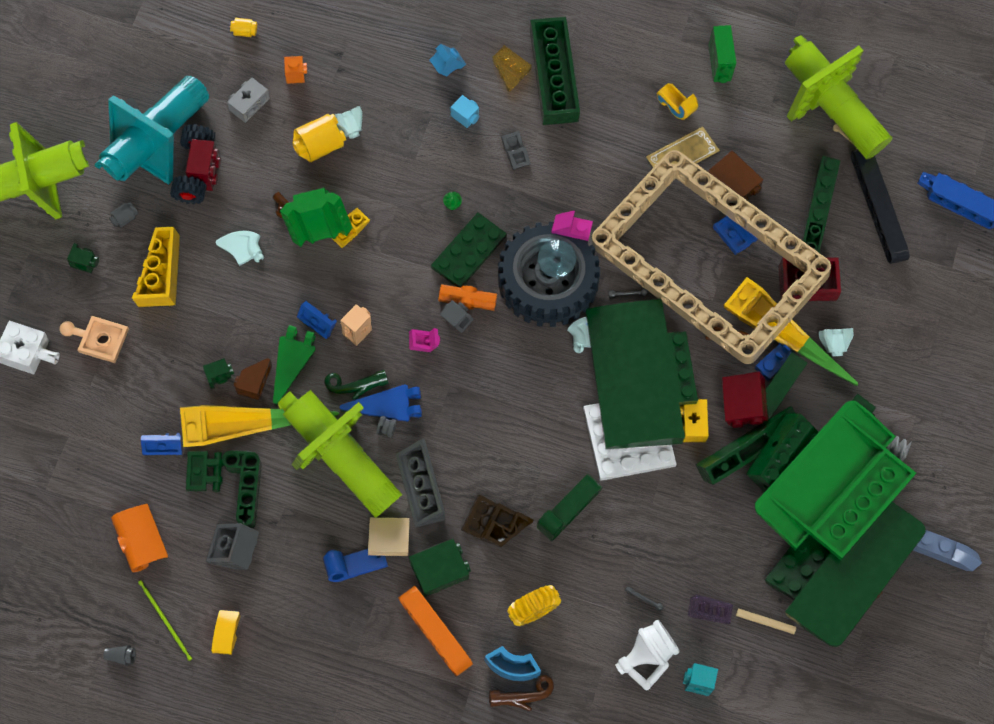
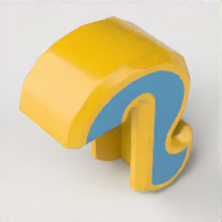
[657,83,698,120]

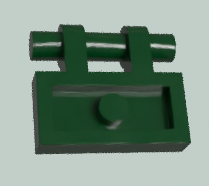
[186,451,224,492]

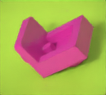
[409,328,440,352]

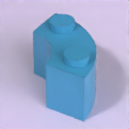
[484,646,541,681]

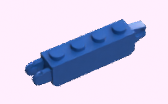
[917,172,994,229]

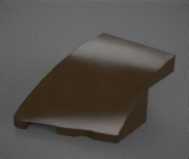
[461,495,534,547]

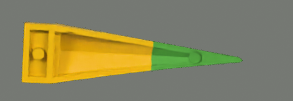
[724,277,858,386]
[180,405,339,447]

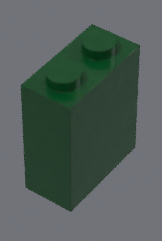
[409,539,471,597]

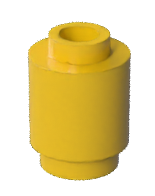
[230,18,257,37]

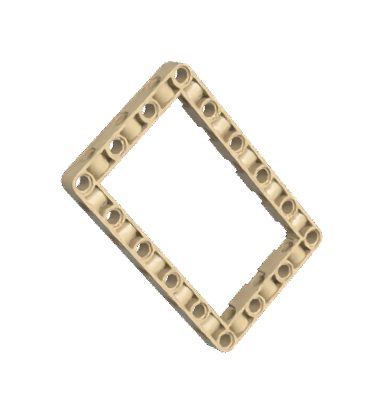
[592,150,831,364]

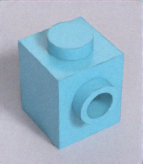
[451,95,479,128]

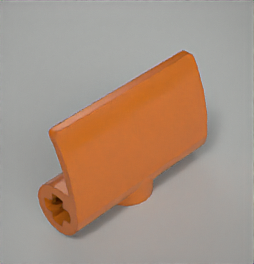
[111,504,168,572]

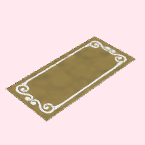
[646,127,720,168]

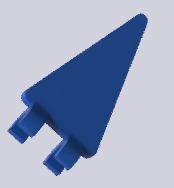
[340,385,422,422]

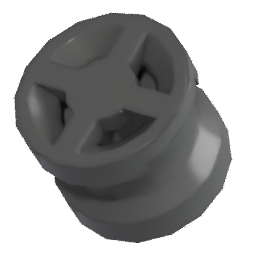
[376,416,397,438]

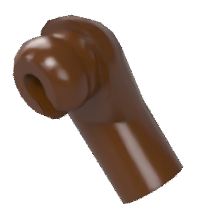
[273,192,289,218]

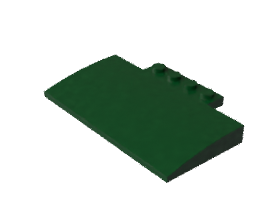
[586,299,698,450]

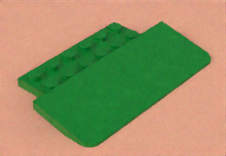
[755,401,916,560]

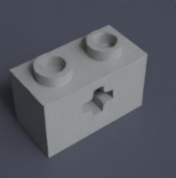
[227,78,270,123]

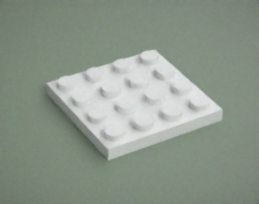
[583,403,677,481]

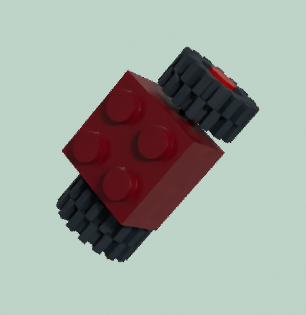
[170,124,221,204]

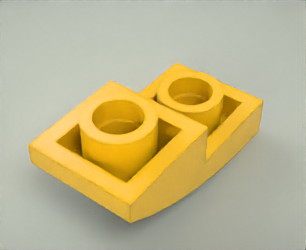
[332,208,370,248]
[211,610,241,655]

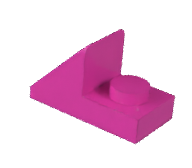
[551,211,593,241]

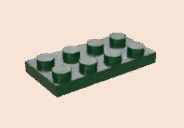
[431,212,507,288]

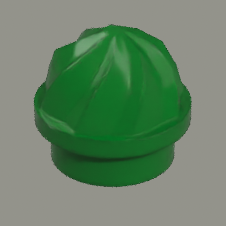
[443,192,462,210]

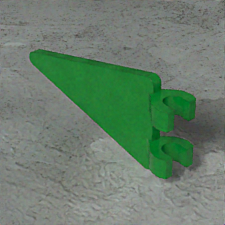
[273,325,316,405]

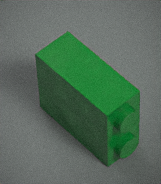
[708,25,736,83]

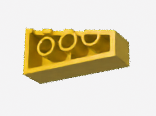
[132,227,180,307]

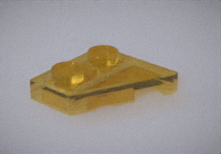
[493,45,532,92]

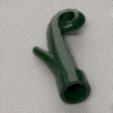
[324,369,389,400]

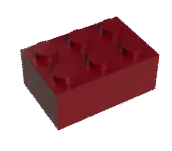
[778,257,841,301]

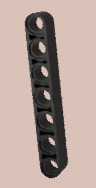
[851,149,910,264]

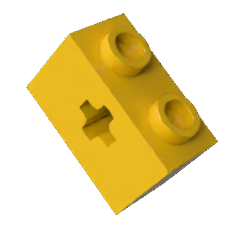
[680,399,709,442]

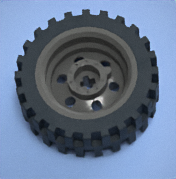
[498,222,600,327]

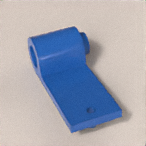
[323,549,388,582]

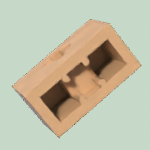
[340,304,372,346]

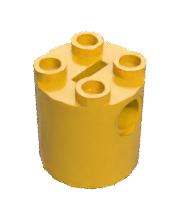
[292,114,346,162]

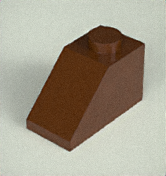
[234,358,272,400]

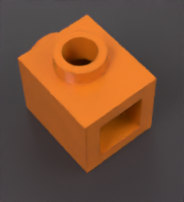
[284,56,308,84]

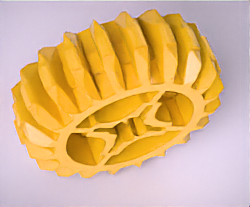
[507,585,561,626]

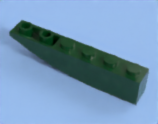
[802,156,841,253]
[695,406,795,485]

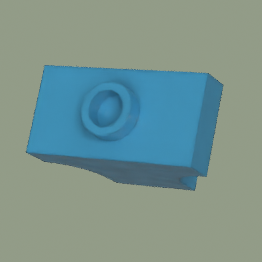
[430,44,466,76]

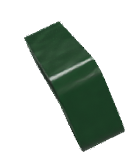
[222,451,262,529]
[537,474,603,542]

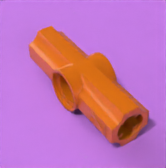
[438,284,497,311]

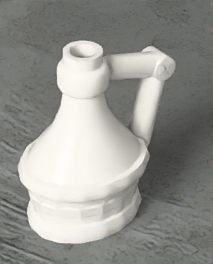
[615,620,680,690]

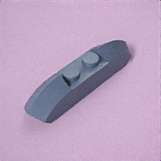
[913,530,982,571]

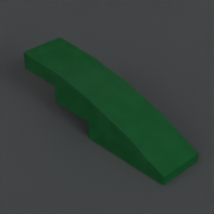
[758,352,808,426]

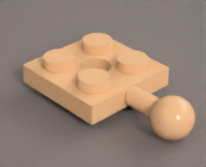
[60,316,129,363]

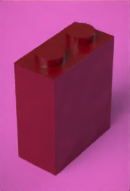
[722,371,768,428]

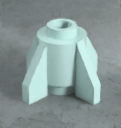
[335,106,362,139]
[819,328,854,356]

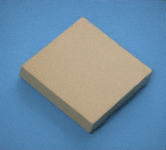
[368,517,410,556]

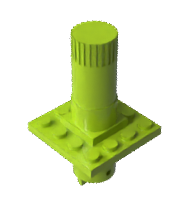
[785,35,892,159]
[0,122,89,219]
[278,390,403,518]

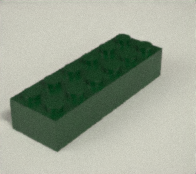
[530,17,580,125]

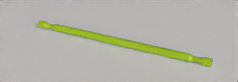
[138,580,192,661]

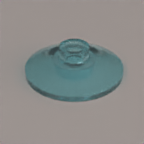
[538,240,576,277]

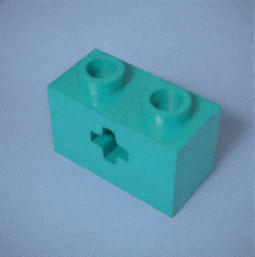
[683,663,718,696]

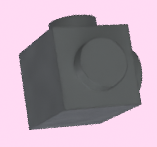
[440,300,474,333]

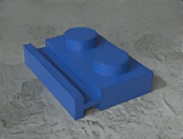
[713,216,758,255]

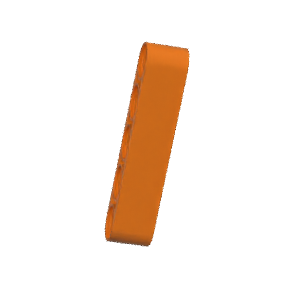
[398,586,473,677]

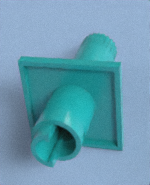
[95,75,209,185]

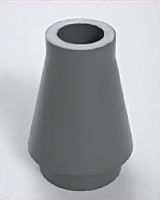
[103,645,136,666]

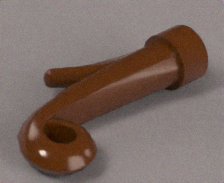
[489,675,554,711]

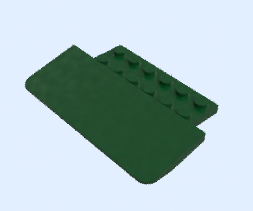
[765,502,926,647]

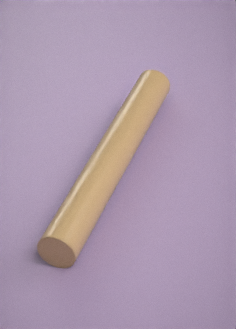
[736,608,796,634]

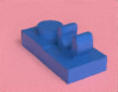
[297,301,337,339]
[754,343,793,381]
[141,433,183,455]

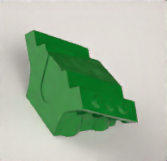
[280,188,353,247]

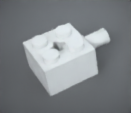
[0,321,60,374]

